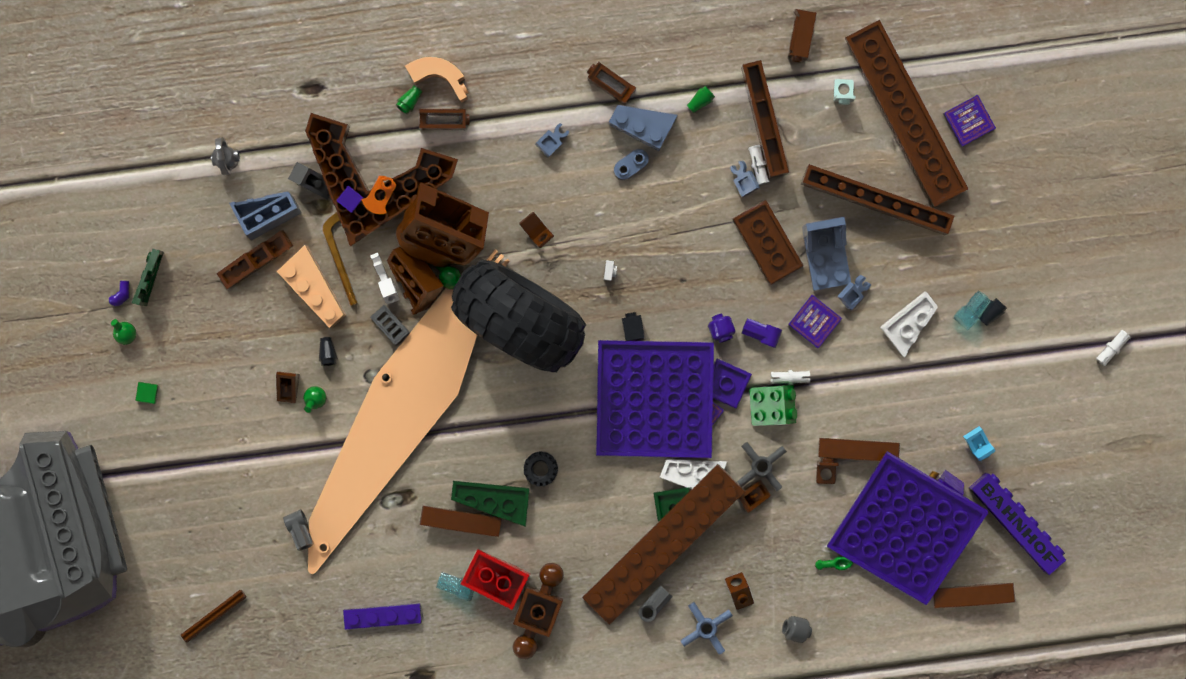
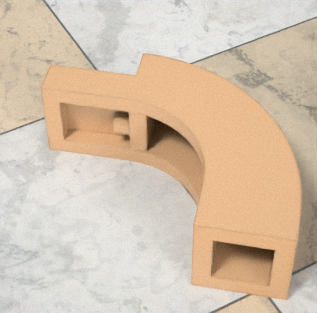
[405,57,469,103]

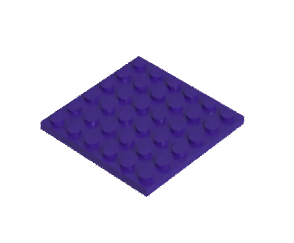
[596,340,714,458]
[827,451,988,605]

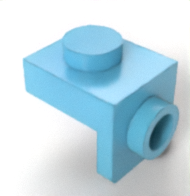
[963,426,996,461]

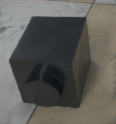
[622,312,645,341]

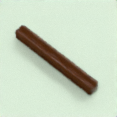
[181,590,246,642]

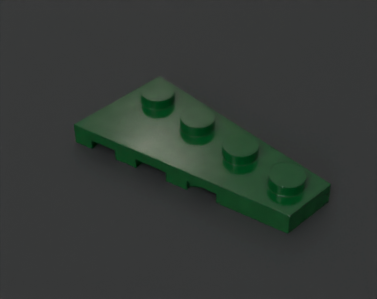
[451,481,530,527]

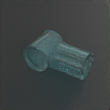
[953,290,991,330]
[436,572,474,601]

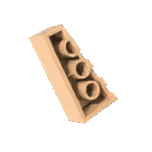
[277,245,346,328]

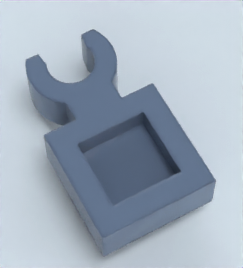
[535,123,569,158]
[730,161,760,197]
[838,275,871,310]

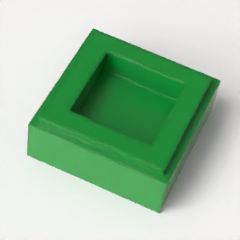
[135,382,158,404]

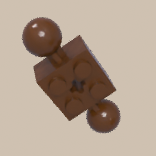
[512,563,564,660]

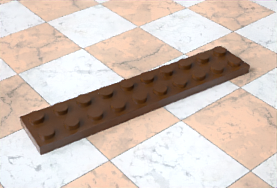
[845,20,968,207]
[582,464,745,625]

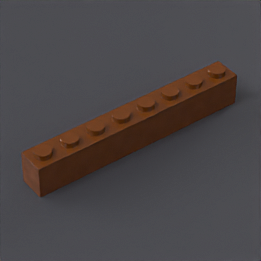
[801,164,955,236]

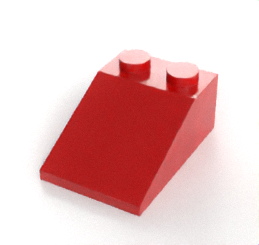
[461,549,531,610]

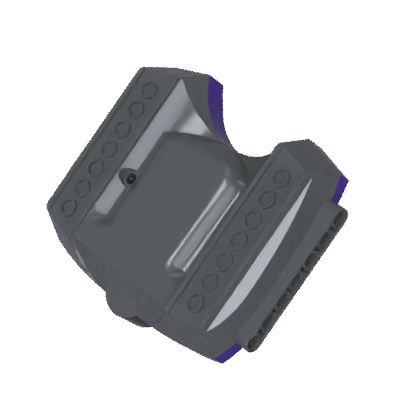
[0,431,127,648]

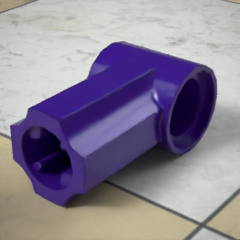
[741,318,783,348]

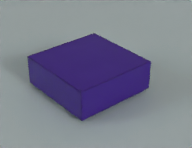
[336,186,364,213]

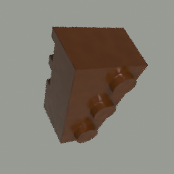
[387,247,444,315]

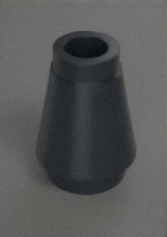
[979,298,1007,326]
[319,337,338,366]

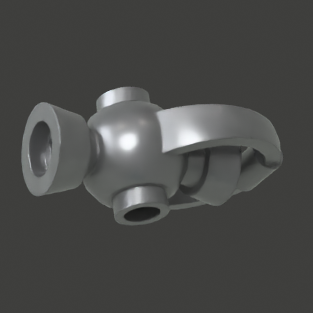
[211,138,240,175]

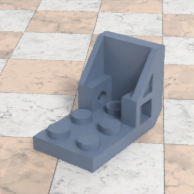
[802,217,851,291]

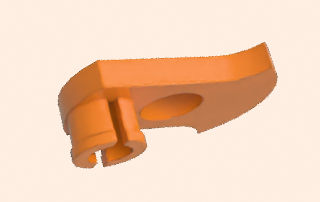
[361,176,396,214]

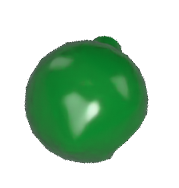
[436,266,461,289]
[111,319,137,345]
[303,386,327,413]

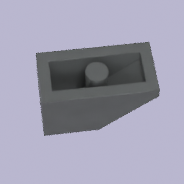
[288,162,330,200]

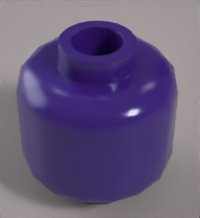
[708,313,736,343]

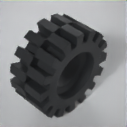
[523,451,558,487]

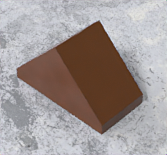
[276,372,300,403]
[738,480,771,513]

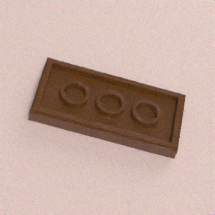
[733,200,804,285]

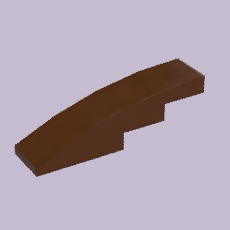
[216,230,293,289]
[818,438,900,461]
[419,506,502,537]
[933,583,1015,608]

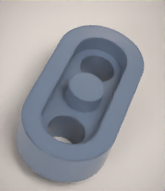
[614,149,649,180]

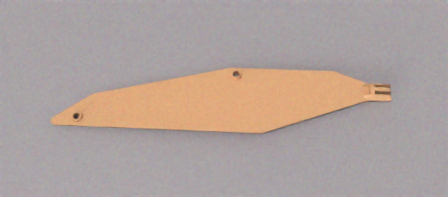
[308,249,510,574]

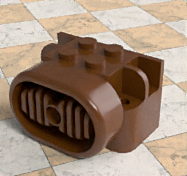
[396,183,489,268]

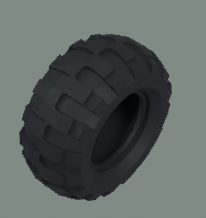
[451,260,586,372]

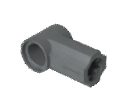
[283,510,314,551]
[638,586,673,622]

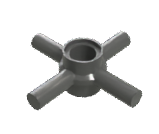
[737,442,787,491]

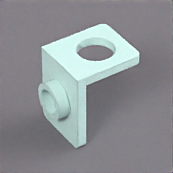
[834,79,856,105]

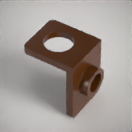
[519,212,554,248]
[816,458,839,484]
[725,572,754,610]

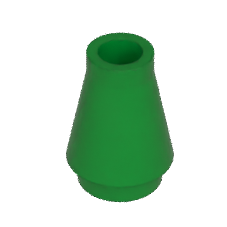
[396,85,422,114]
[687,86,715,113]

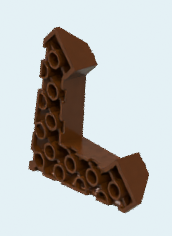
[305,113,458,247]

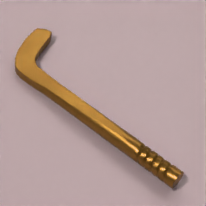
[323,212,357,306]

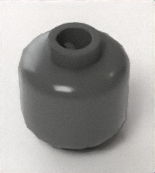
[782,616,812,643]

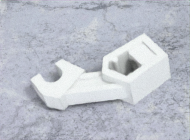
[370,253,400,305]

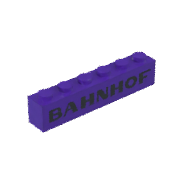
[969,473,1066,575]

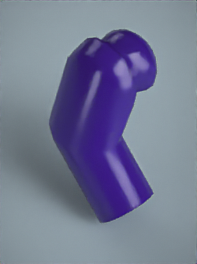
[109,281,129,306]

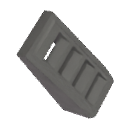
[370,304,410,345]

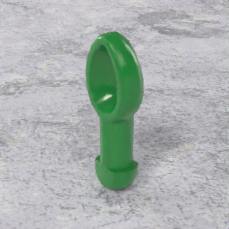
[815,556,853,570]

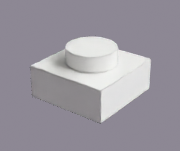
[604,260,617,281]

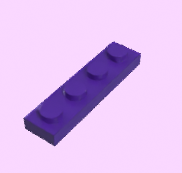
[343,603,422,630]

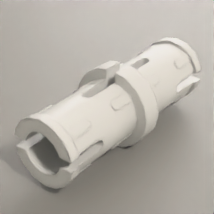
[748,145,769,185]
[1096,330,1131,366]
[771,370,810,385]

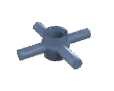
[680,602,733,655]

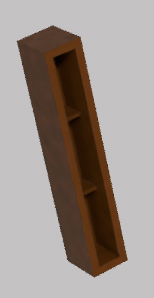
[741,60,789,179]

